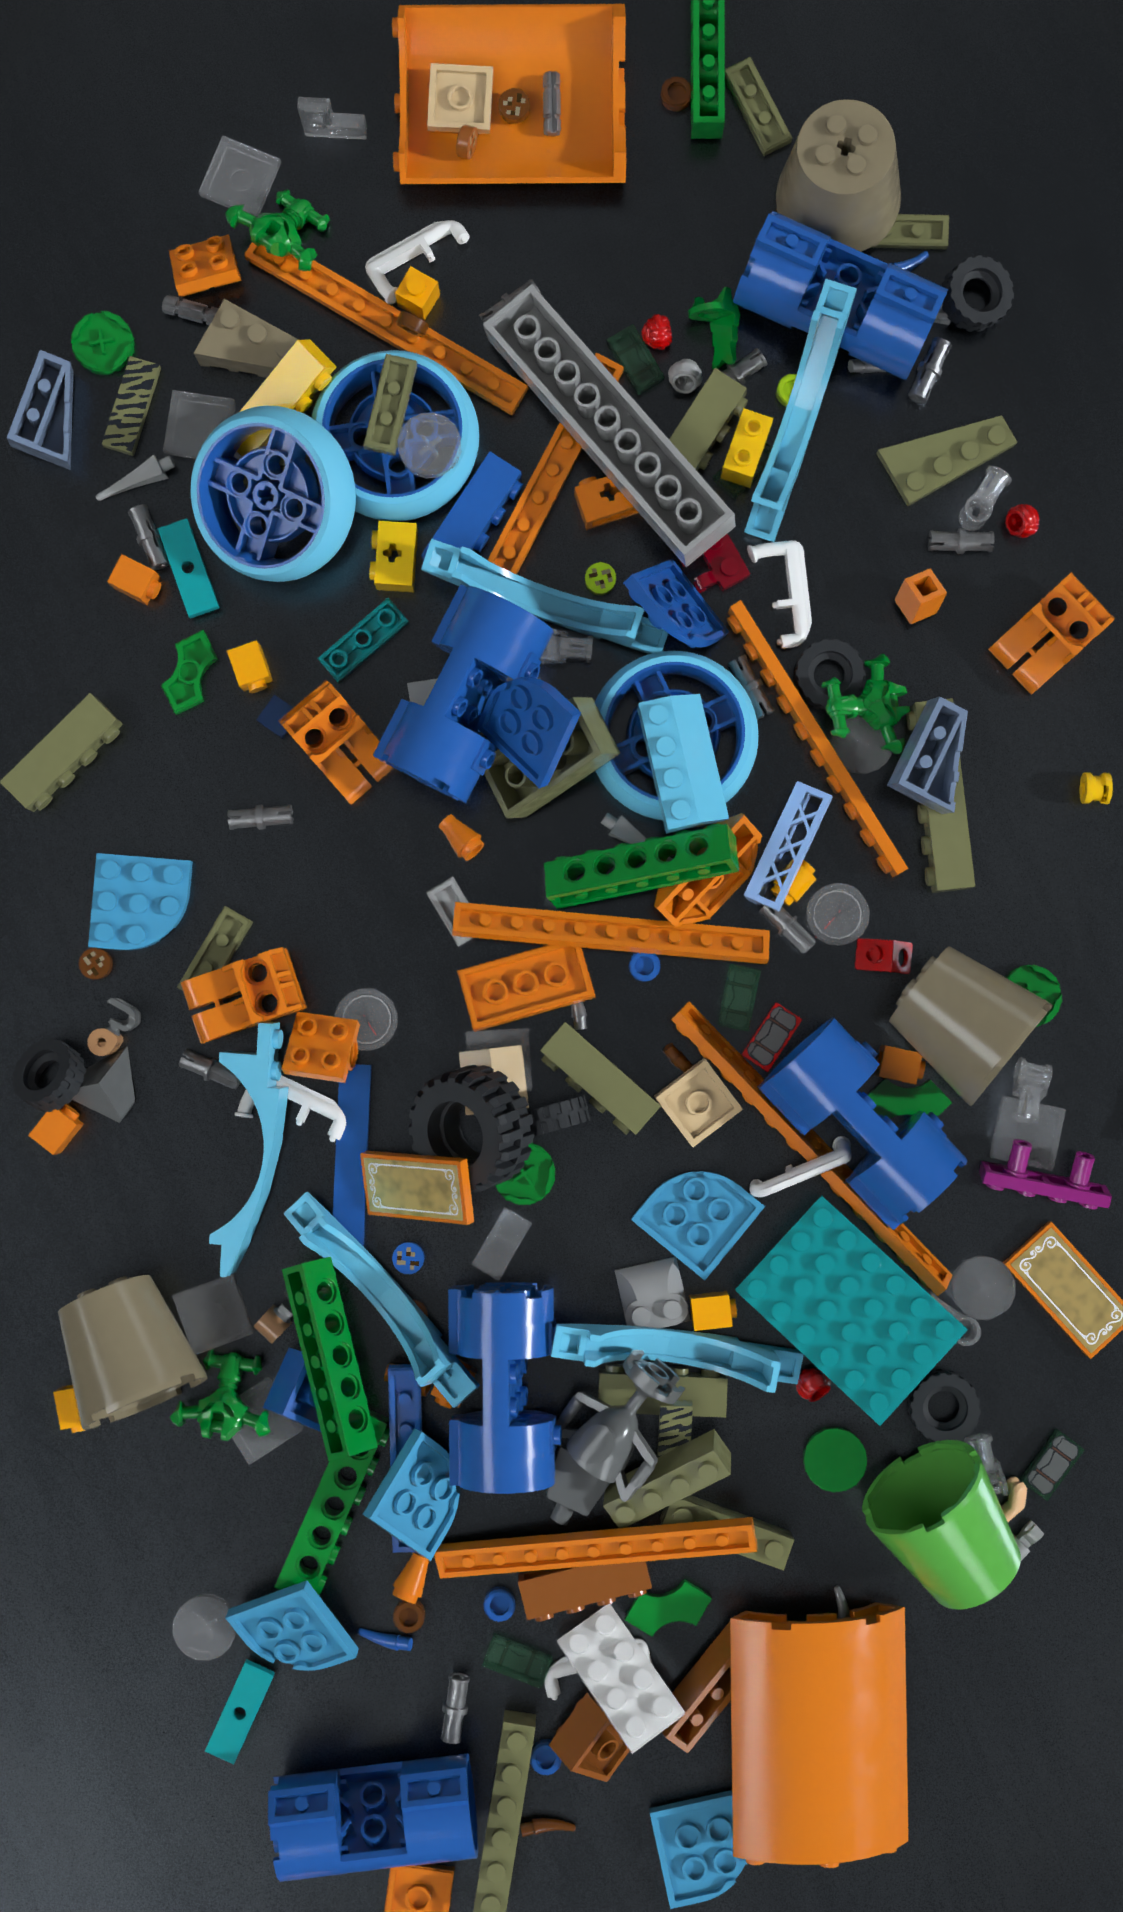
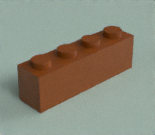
[518,1561,652,1622]
[662,1622,731,1753]

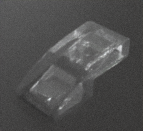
[471,1207,532,1281]

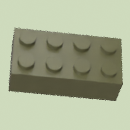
[484,697,621,818]

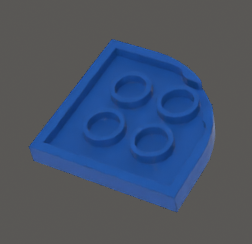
[623,559,730,648]
[476,677,581,789]

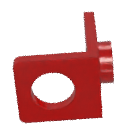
[855,938,913,974]

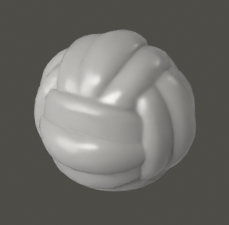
[668,359,703,393]

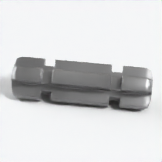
[543,71,561,136]
[162,295,219,325]

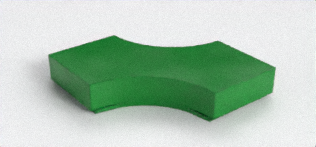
[161,630,219,715]
[867,1078,952,1119]
[624,1579,712,1637]

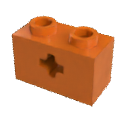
[574,476,639,530]

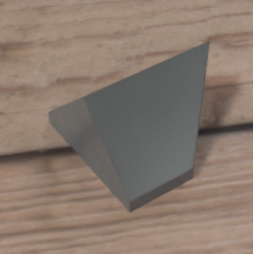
[72,1046,135,1123]

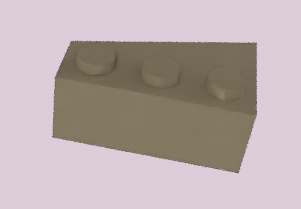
[194,299,299,378]

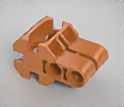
[988,572,1115,695]
[278,680,394,805]
[181,947,307,1043]

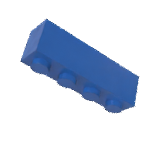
[421,451,523,562]

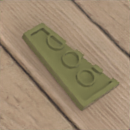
[876,415,1017,507]

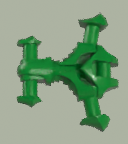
[225,190,330,272]
[822,653,911,754]
[169,1349,271,1441]

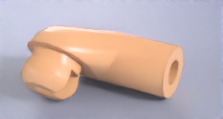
[1001,1476,1027,1522]

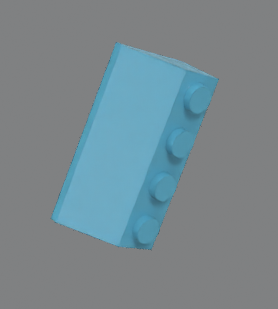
[637,694,729,834]

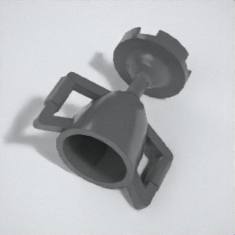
[556,1350,685,1502]

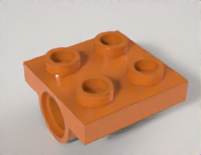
[169,234,242,297]
[282,1012,360,1083]

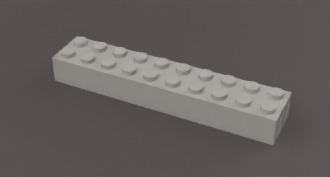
[483,284,736,567]

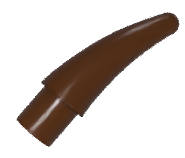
[663,1043,694,1072]
[520,1818,576,1837]

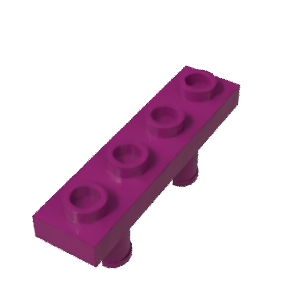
[979,1139,1112,1209]

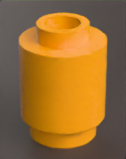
[770,859,816,906]

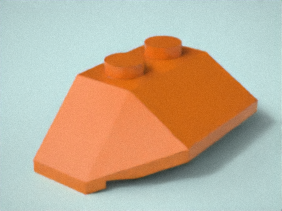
[654,813,762,927]

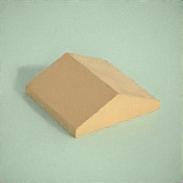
[459,1045,529,1115]

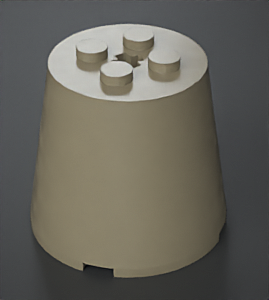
[776,100,901,252]
[889,946,1053,1106]
[58,1275,207,1430]

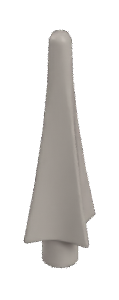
[95,455,175,501]
[601,812,672,862]

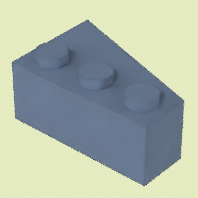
[7,350,73,470]
[887,696,968,814]

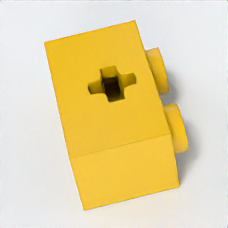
[721,408,774,488]
[369,521,419,592]

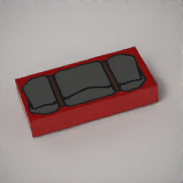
[741,1002,803,1072]

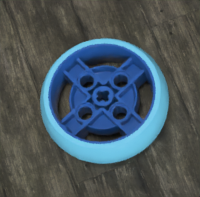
[311,350,479,521]
[191,406,356,582]
[595,651,758,820]

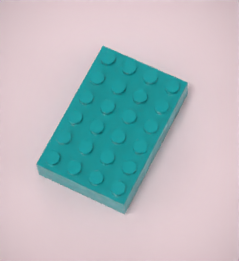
[735,1195,968,1426]

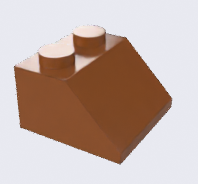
[549,1693,630,1782]

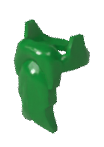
[688,287,740,369]

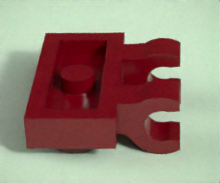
[678,533,751,593]

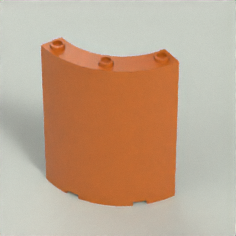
[392,4,626,184]
[730,1602,909,1868]

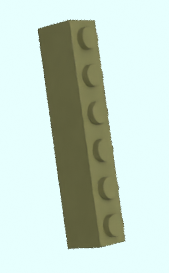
[906,698,975,893]
[473,1710,536,1912]

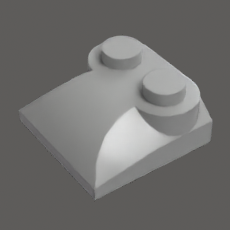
[615,1256,690,1328]

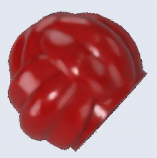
[641,314,672,350]
[1006,504,1040,538]
[796,1367,831,1402]

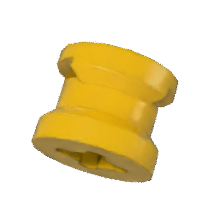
[1079,772,1113,804]

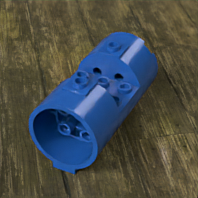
[733,211,948,380]
[373,584,554,804]
[758,1017,967,1230]
[448,1282,562,1494]
[268,1753,478,1882]

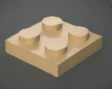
[427,63,494,134]
[654,1058,743,1147]

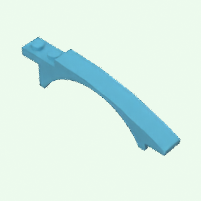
[744,279,857,542]
[421,539,668,654]
[209,1022,289,1277]
[283,1192,480,1408]
[551,1324,804,1393]

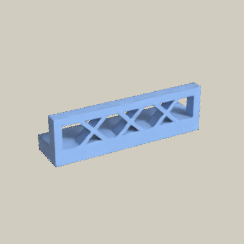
[744,781,833,912]

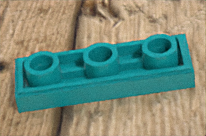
[157,518,220,619]
[317,597,410,683]
[205,1659,275,1765]

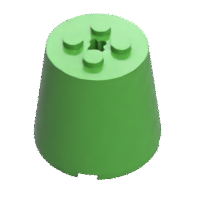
[862,1440,1021,1610]

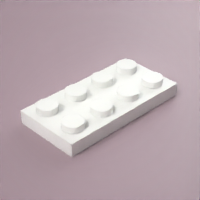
[557,1604,685,1754]

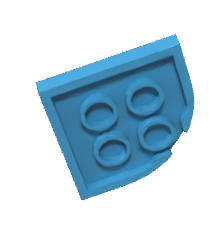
[88,853,193,950]
[631,1171,765,1280]
[362,1428,460,1561]
[225,1580,359,1671]
[649,1790,747,1909]

